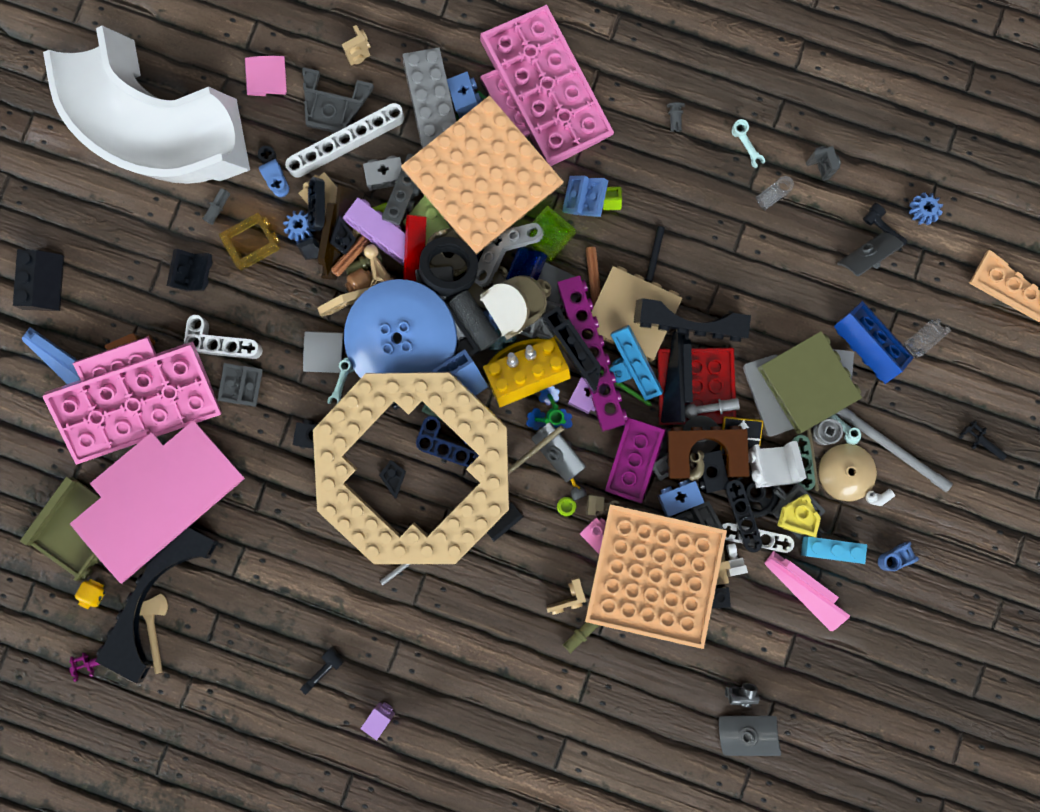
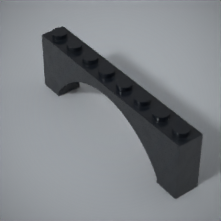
[95,526,219,684]

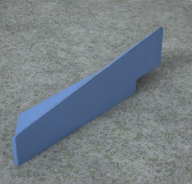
[22,327,80,384]

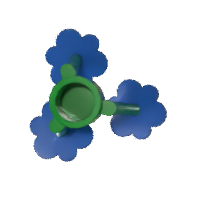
[526,386,572,430]

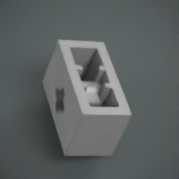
[363,156,402,191]

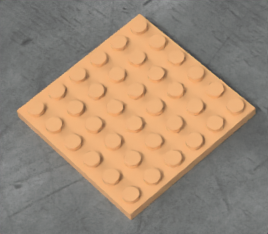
[401,95,564,255]
[585,504,727,649]

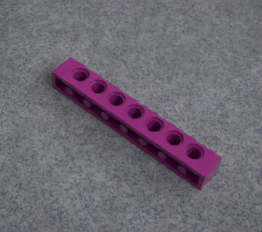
[557,275,628,432]

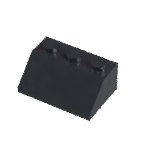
[13,249,64,311]

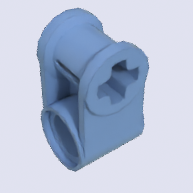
[259,159,290,197]
[877,541,919,571]

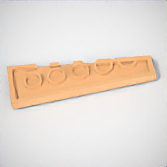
[969,250,1040,323]

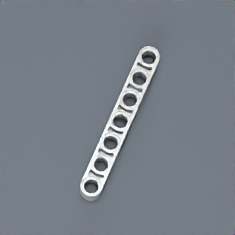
[285,103,404,178]

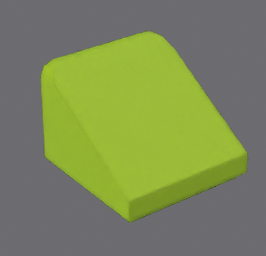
[603,187,622,210]

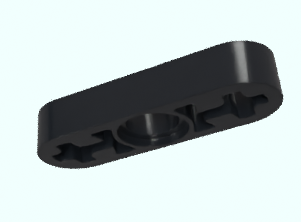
[308,177,325,231]

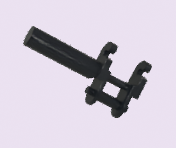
[958,420,1007,461]

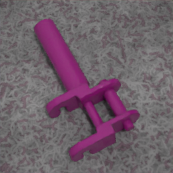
[69,652,100,682]

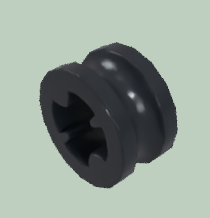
[258,146,276,164]

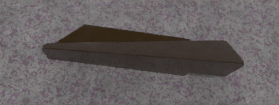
[317,185,365,280]

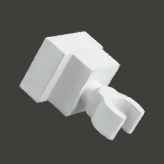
[726,543,748,577]

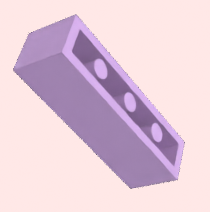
[343,198,405,266]

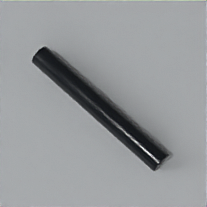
[645,226,665,283]

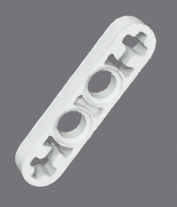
[721,523,794,553]

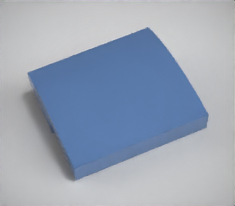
[562,176,608,217]

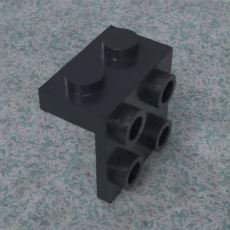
[166,249,213,292]

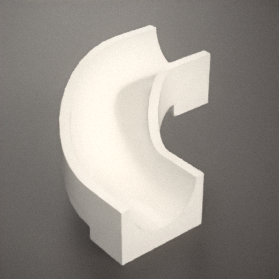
[43,26,250,184]

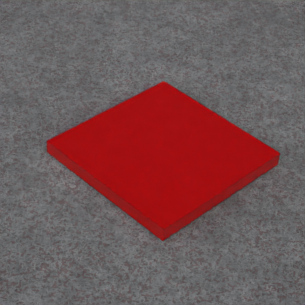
[657,348,736,425]

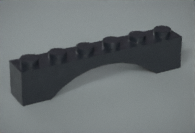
[634,298,751,342]

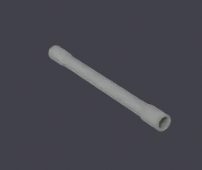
[836,408,953,492]

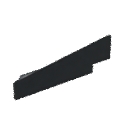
[542,306,601,394]
[661,331,693,423]

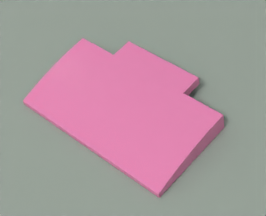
[480,5,614,166]
[42,336,221,465]
[70,420,245,584]

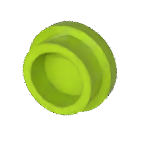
[557,497,576,516]

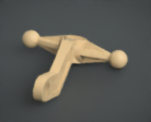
[318,244,394,316]

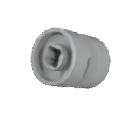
[811,419,843,445]

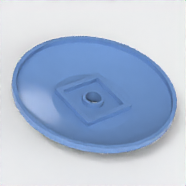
[344,279,457,378]

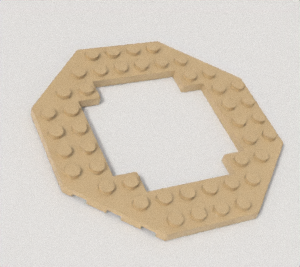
[313,372,509,564]

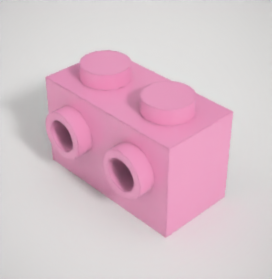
[579,518,606,554]

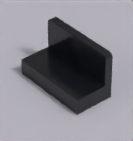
[487,502,524,542]

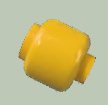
[75,579,106,609]

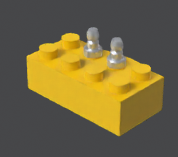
[483,337,570,408]

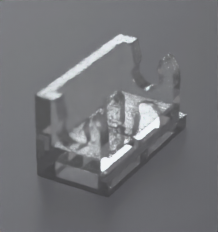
[903,319,952,358]

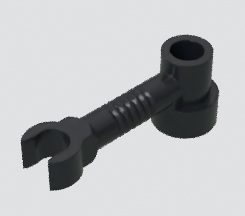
[863,203,907,245]
[300,646,344,695]

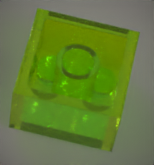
[529,206,576,263]

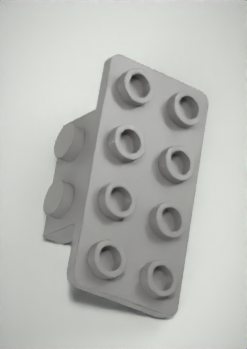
[743,355,794,437]

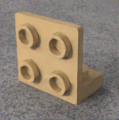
[546,576,586,615]

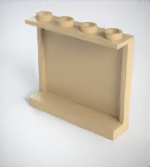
[585,266,682,362]

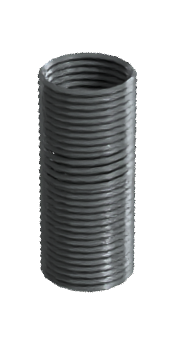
[448,290,501,351]

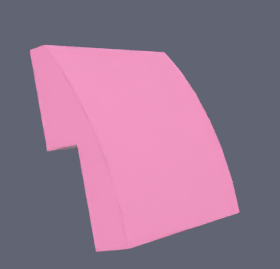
[245,56,287,96]

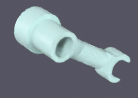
[732,119,765,168]
[328,358,355,405]
[829,414,861,445]

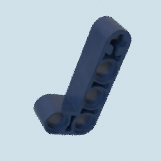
[416,416,479,467]

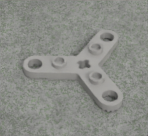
[474,223,544,287]

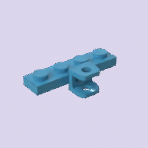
[609,325,663,401]

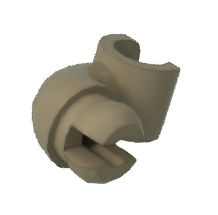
[689,450,704,481]

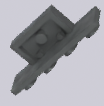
[382,154,420,225]

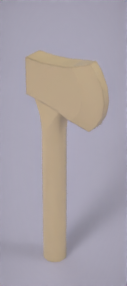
[140,593,168,674]

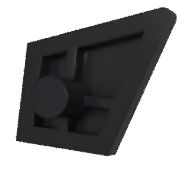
[329,216,356,255]
[296,236,320,260]
[379,460,406,499]

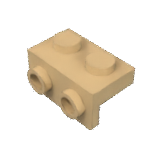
[341,25,370,66]

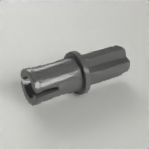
[202,188,230,225]

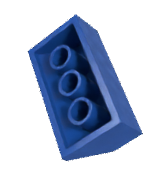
[834,301,913,384]

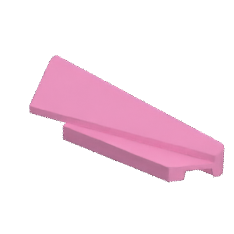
[765,551,850,631]

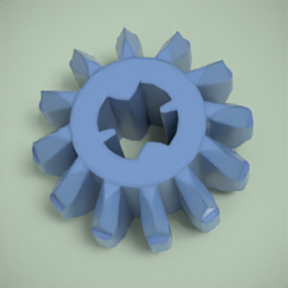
[908,193,943,225]
[283,210,316,242]

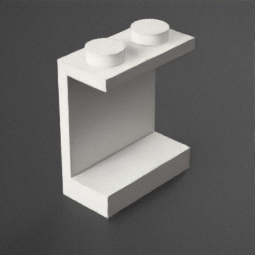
[748,441,807,488]

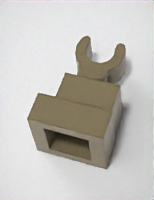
[586,495,619,515]

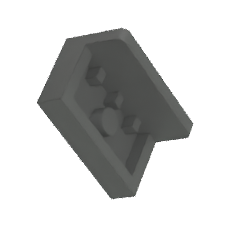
[806,146,841,181]

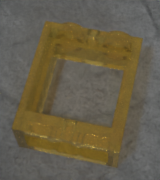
[218,213,280,271]

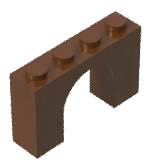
[667,426,749,479]

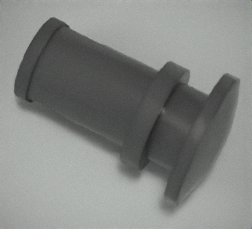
[667,102,685,132]

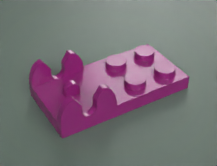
[605,417,667,503]

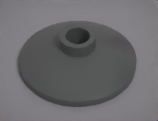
[683,415,718,454]

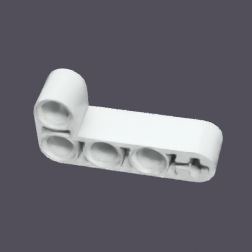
[184,315,263,359]

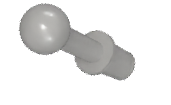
[685,398,740,419]

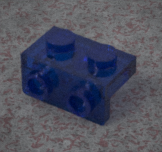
[506,247,547,281]

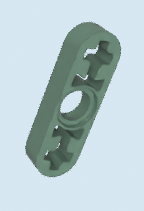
[791,435,815,491]

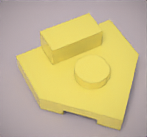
[777,494,821,537]

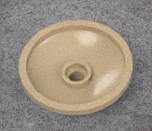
[818,444,877,501]

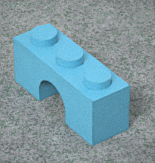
[801,536,867,564]

